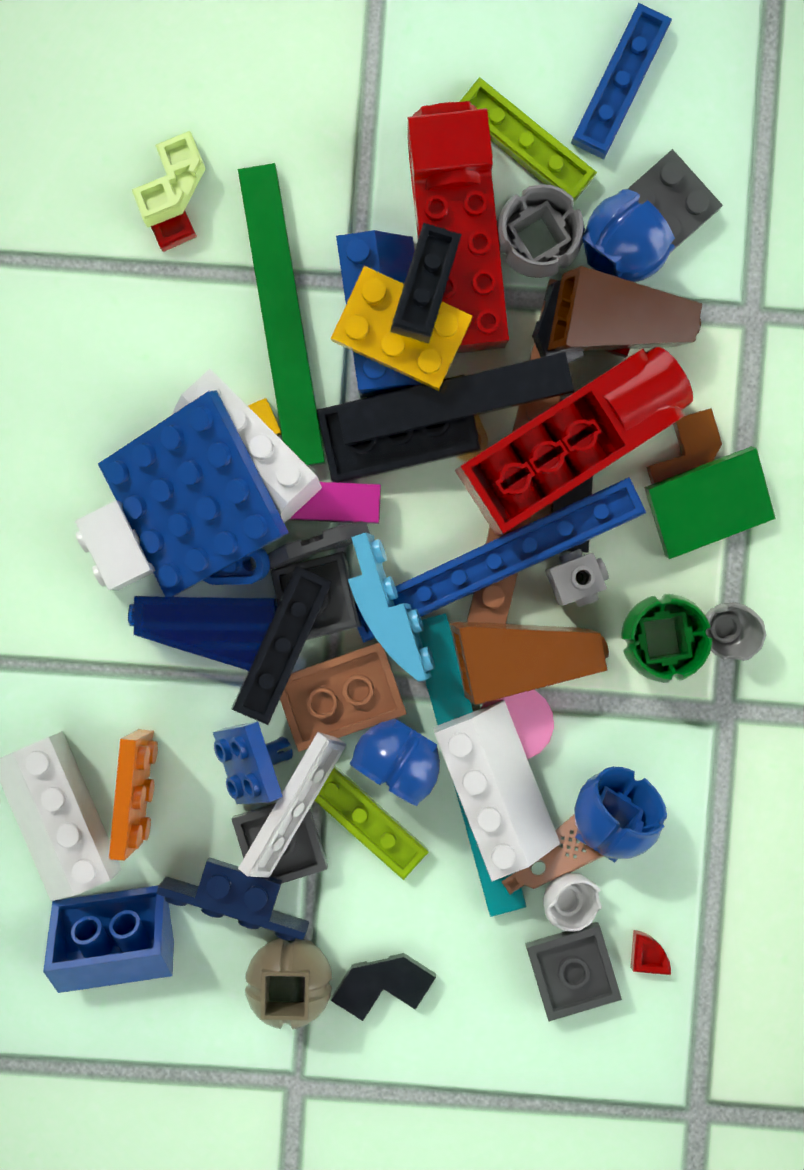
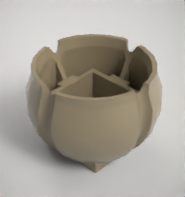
[245,938,332,1029]

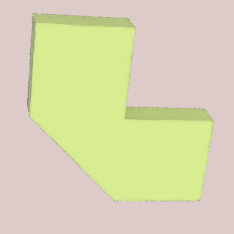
[132,131,206,228]

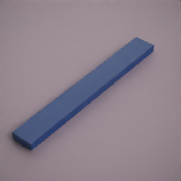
[357,477,646,643]

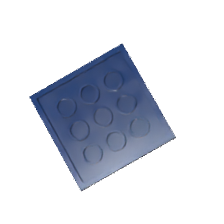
[98,390,289,599]

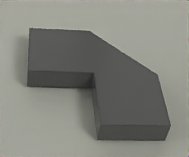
[268,521,370,570]

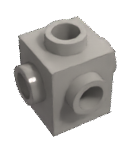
[545,549,609,607]

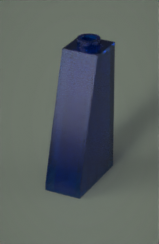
[128,596,278,671]

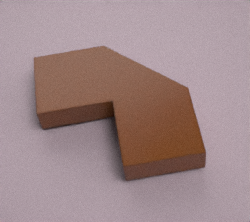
[646,408,722,484]

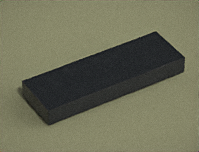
[390,222,462,344]

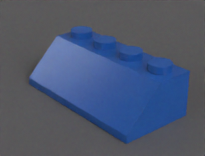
[336,230,422,398]

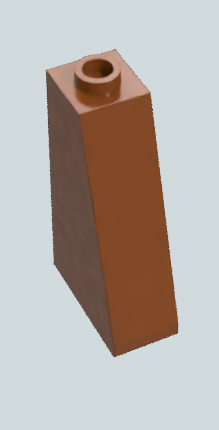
[450,622,609,705]

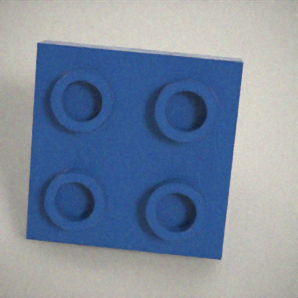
[213,721,293,804]

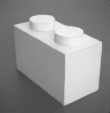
[75,500,155,591]

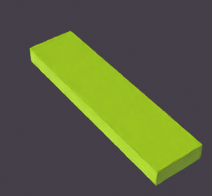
[459,77,597,202]
[314,766,429,880]

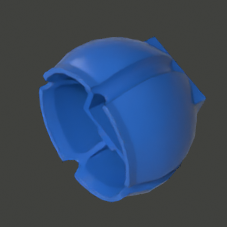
[582,189,675,282]
[350,719,440,807]
[574,766,667,863]

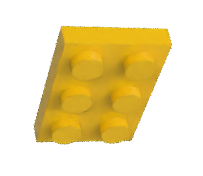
[331,266,473,391]

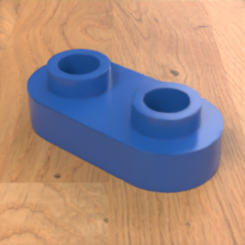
[203,548,270,585]

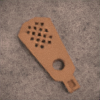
[502,814,604,894]

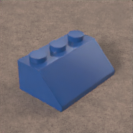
[43,885,174,993]

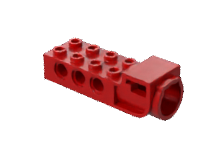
[407,101,509,353]
[454,347,693,535]

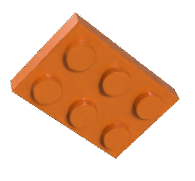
[109,729,158,861]

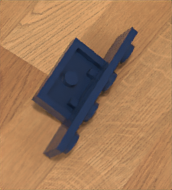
[156,857,309,941]

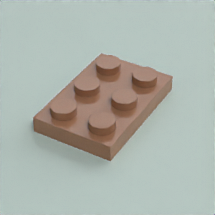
[280,642,407,752]

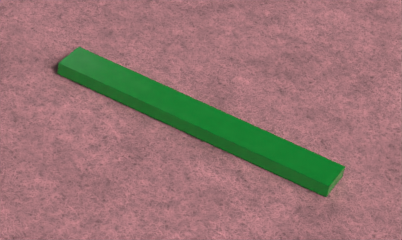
[238,163,326,467]

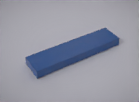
[570,3,672,160]

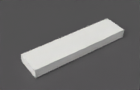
[238,732,346,878]

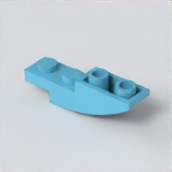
[348,533,435,682]

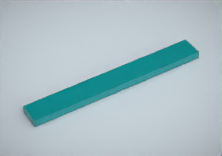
[419,613,527,917]

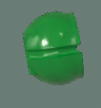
[621,594,712,683]

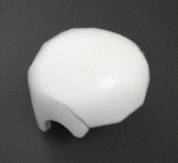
[543,873,602,931]

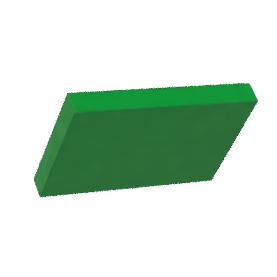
[644,446,776,560]

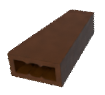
[548,266,702,352]

